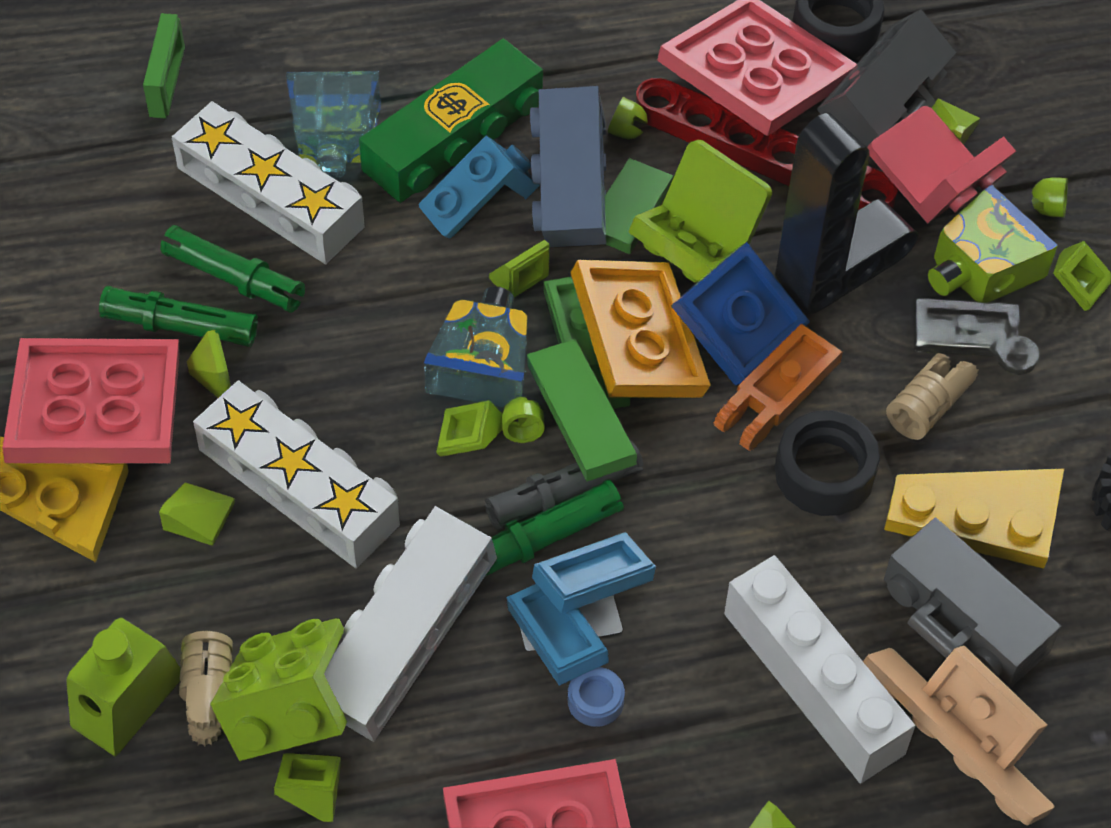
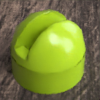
[607,97,648,140]
[1032,177,1068,217]
[502,397,545,443]

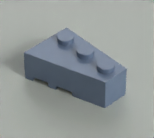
[530,86,607,247]

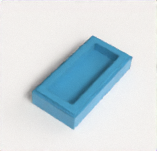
[532,532,656,614]
[506,584,609,685]

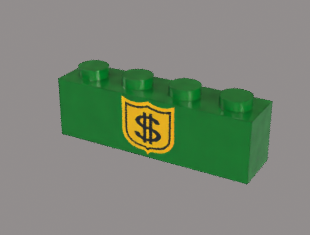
[359,38,543,203]

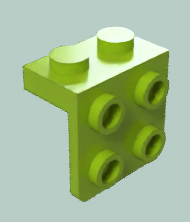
[628,140,772,283]
[210,618,348,761]

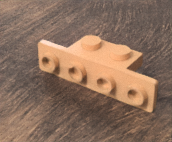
[863,645,1054,826]

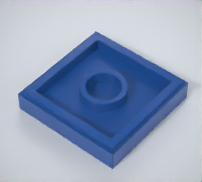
[671,242,810,386]

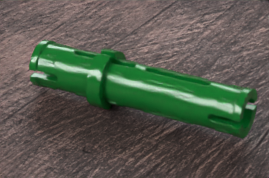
[160,225,305,313]
[99,285,258,347]
[485,479,624,577]

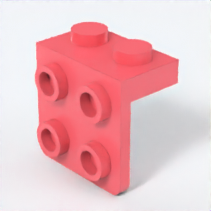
[867,106,1016,224]

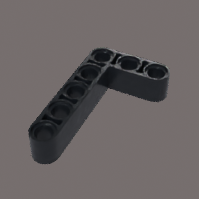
[775,113,918,313]

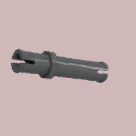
[485,440,644,531]

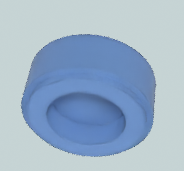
[568,667,625,727]

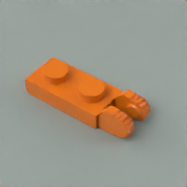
[713,324,843,451]

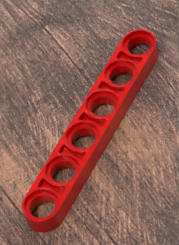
[635,78,898,210]

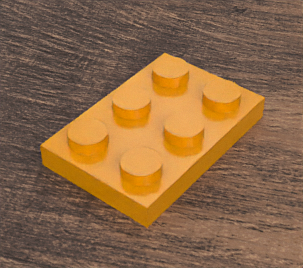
[570,260,711,398]

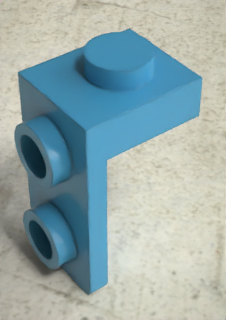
[419,135,540,238]

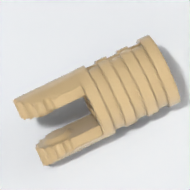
[886,353,979,440]
[179,631,233,747]

